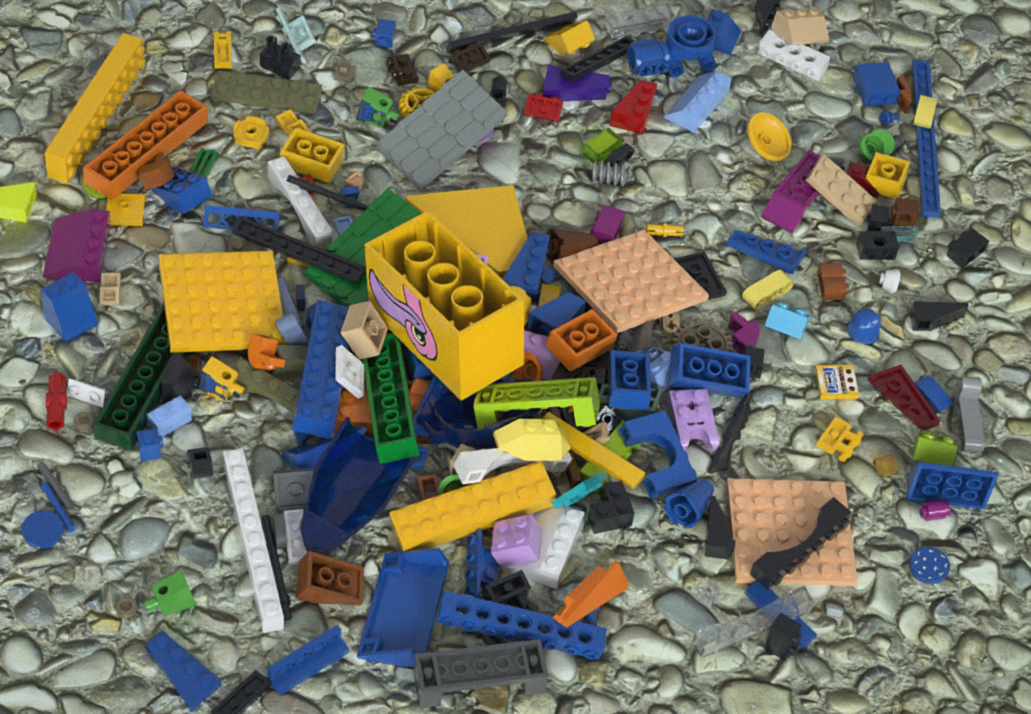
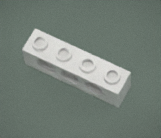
[758,29,830,81]

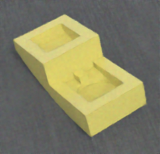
[913,95,937,129]

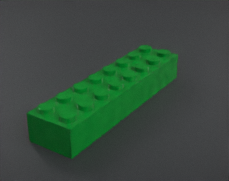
[363,333,420,464]

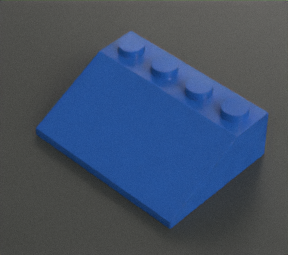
[906,462,998,509]

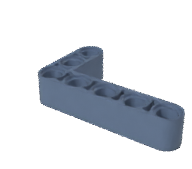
[275,275,309,345]

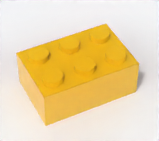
[280,127,345,183]

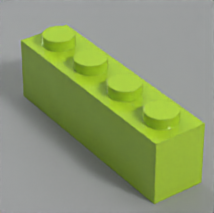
[580,420,642,494]

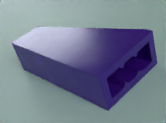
[542,65,612,101]

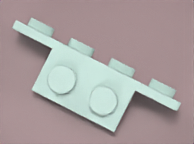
[276,7,316,64]

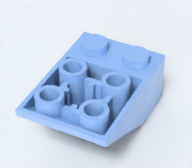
[638,346,671,394]

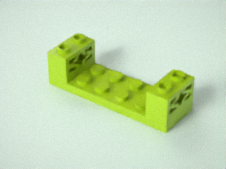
[473,377,600,433]

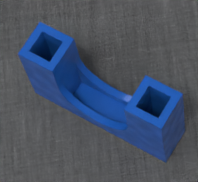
[618,411,698,500]

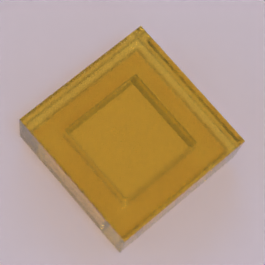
[873,454,900,478]

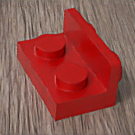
[524,93,563,123]

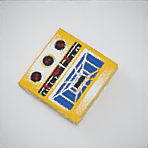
[815,365,859,400]

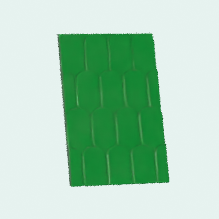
[304,188,422,307]

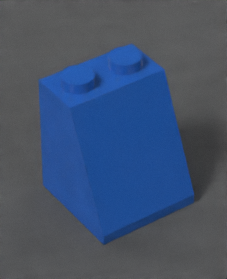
[41,271,99,343]
[527,292,586,337]

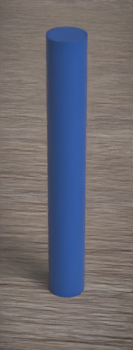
[41,482,75,532]

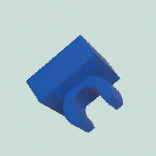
[339,186,360,208]

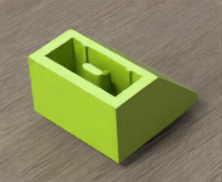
[913,430,958,466]

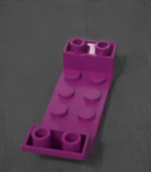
[761,150,845,234]

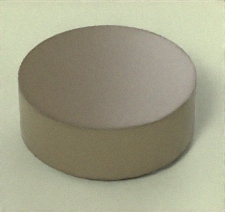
[74,412,95,432]
[115,597,137,619]

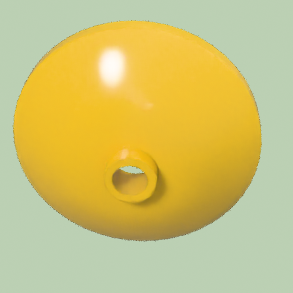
[747,112,792,161]

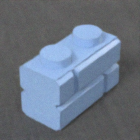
[147,395,192,437]

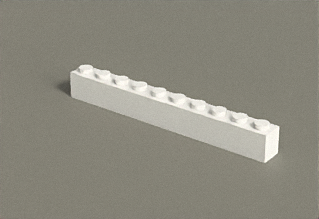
[223,448,284,633]

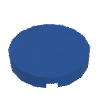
[21,511,63,549]

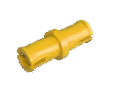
[645,223,684,237]

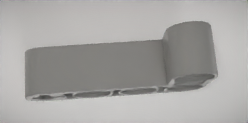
[954,376,985,452]

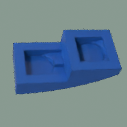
[915,375,954,414]

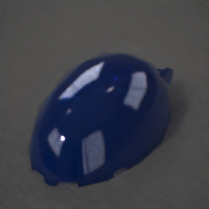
[416,378,545,450]

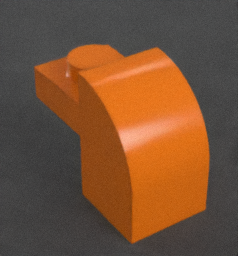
[248,333,286,370]

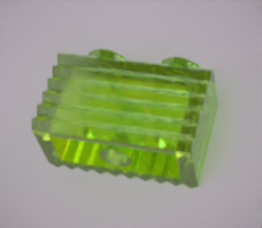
[583,128,624,165]

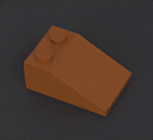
[295,551,364,605]

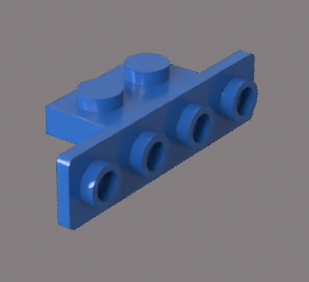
[464,528,498,598]

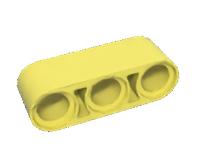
[742,269,794,310]

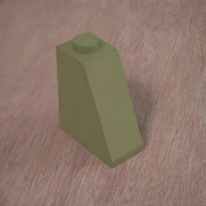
[262,345,307,382]

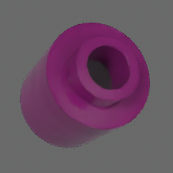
[919,499,951,521]

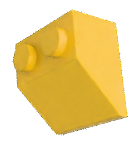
[544,20,595,56]
[866,152,910,200]

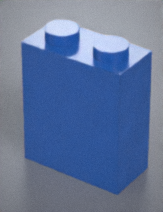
[853,62,900,106]

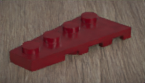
[868,365,940,430]

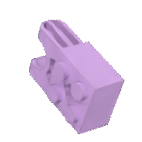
[666,388,719,452]

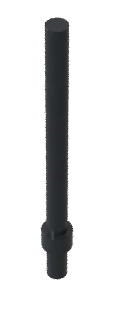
[286,175,369,211]
[262,515,292,621]

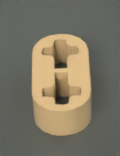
[661,311,680,338]

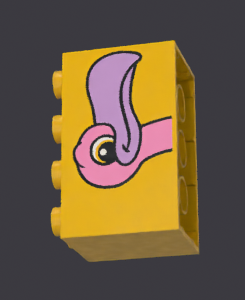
[364,210,524,401]

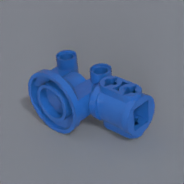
[627,15,717,77]

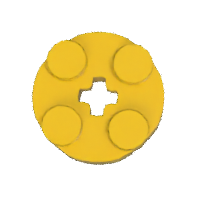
[233,116,269,149]

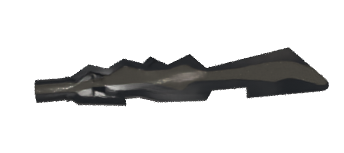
[708,393,753,474]

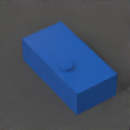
[669,343,751,398]

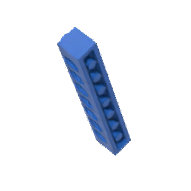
[437,591,607,660]

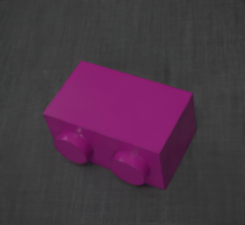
[590,205,625,245]

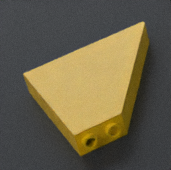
[406,185,528,279]

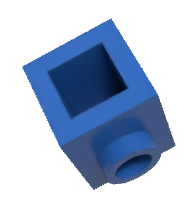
[372,19,396,48]
[137,428,164,461]

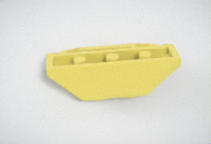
[493,419,571,461]

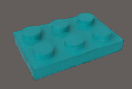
[551,471,608,509]

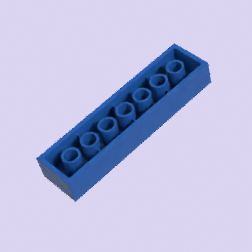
[292,300,349,439]

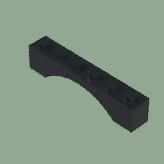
[750,497,852,590]

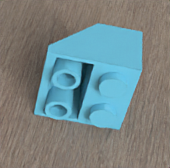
[765,301,811,339]

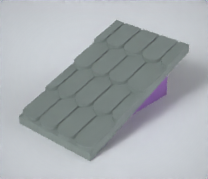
[376,70,508,192]

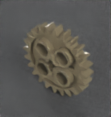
[671,320,733,352]

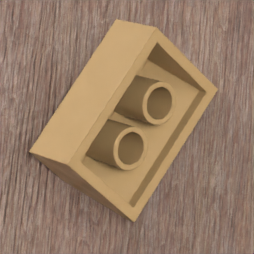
[771,7,830,45]

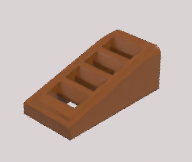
[416,474,439,501]

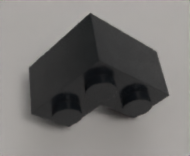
[588,481,635,534]

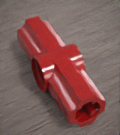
[46,373,67,430]

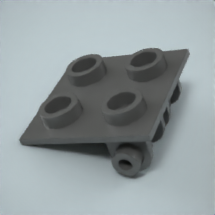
[616,319,654,352]

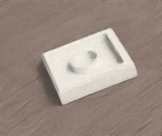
[335,345,364,398]

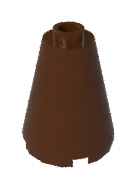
[546,227,598,264]

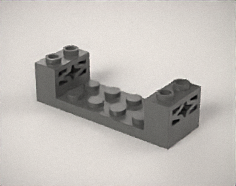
[413,639,548,708]

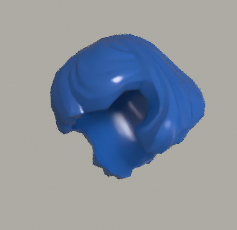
[847,308,881,344]

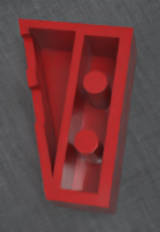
[609,80,657,134]

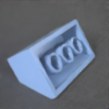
[664,71,732,133]

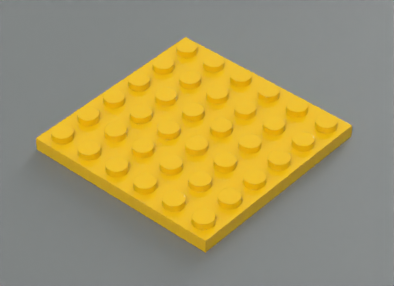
[158,251,288,353]

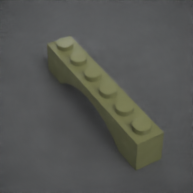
[230,357,322,438]

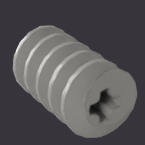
[592,160,631,187]

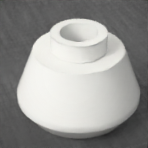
[879,269,901,294]

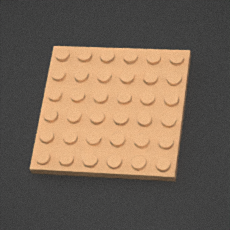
[553,230,709,333]
[727,478,857,586]

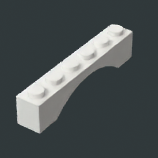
[268,156,332,249]
[453,448,572,484]

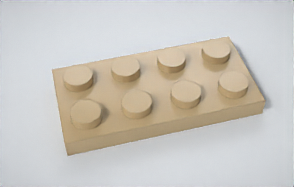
[806,154,876,226]

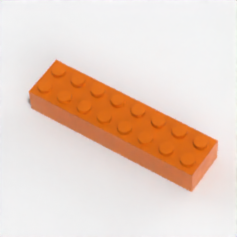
[83,90,208,200]

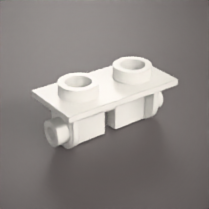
[67,378,110,408]

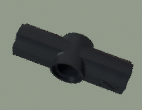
[490,76,507,122]

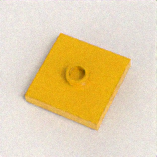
[106,193,146,226]

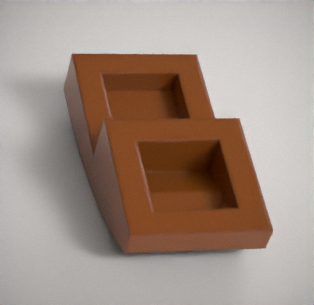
[896,76,912,114]

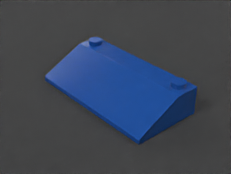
[357,548,450,667]

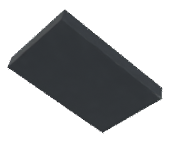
[674,251,727,300]

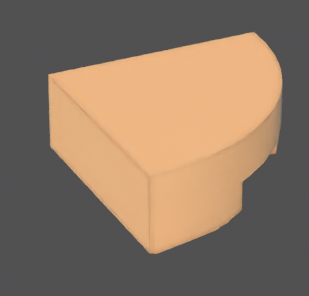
[345,171,363,192]

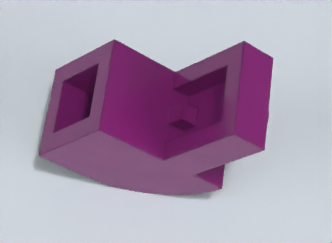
[728,312,760,354]

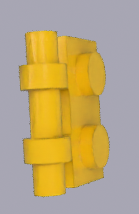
[816,416,863,462]

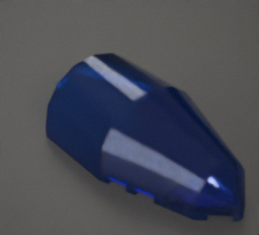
[300,417,416,554]

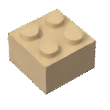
[340,301,388,360]

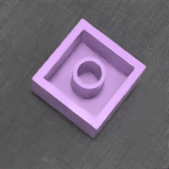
[491,514,541,568]

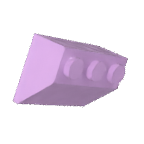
[511,331,560,381]

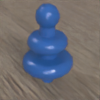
[879,111,899,125]

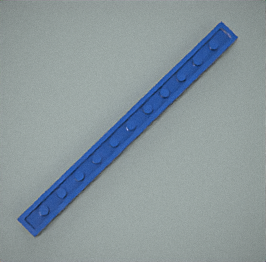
[912,60,941,218]

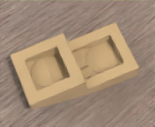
[99,273,121,306]

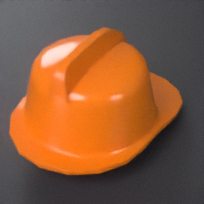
[514,352,544,383]

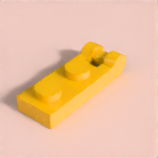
[214,31,232,69]

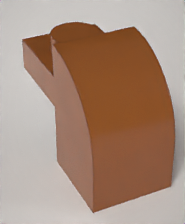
[139,153,175,190]

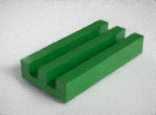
[189,147,218,179]

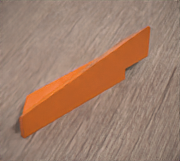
[553,560,629,627]

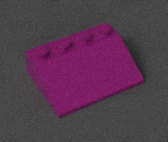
[43,209,111,282]

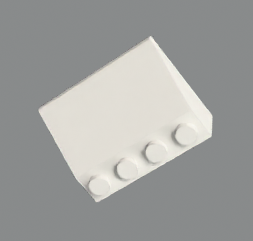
[499,506,585,589]

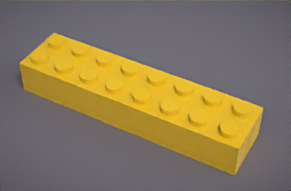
[389,461,556,551]

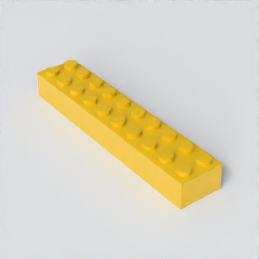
[45,33,146,184]

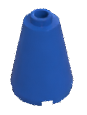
[664,479,714,529]

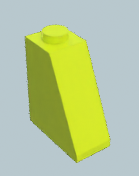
[0,182,37,222]

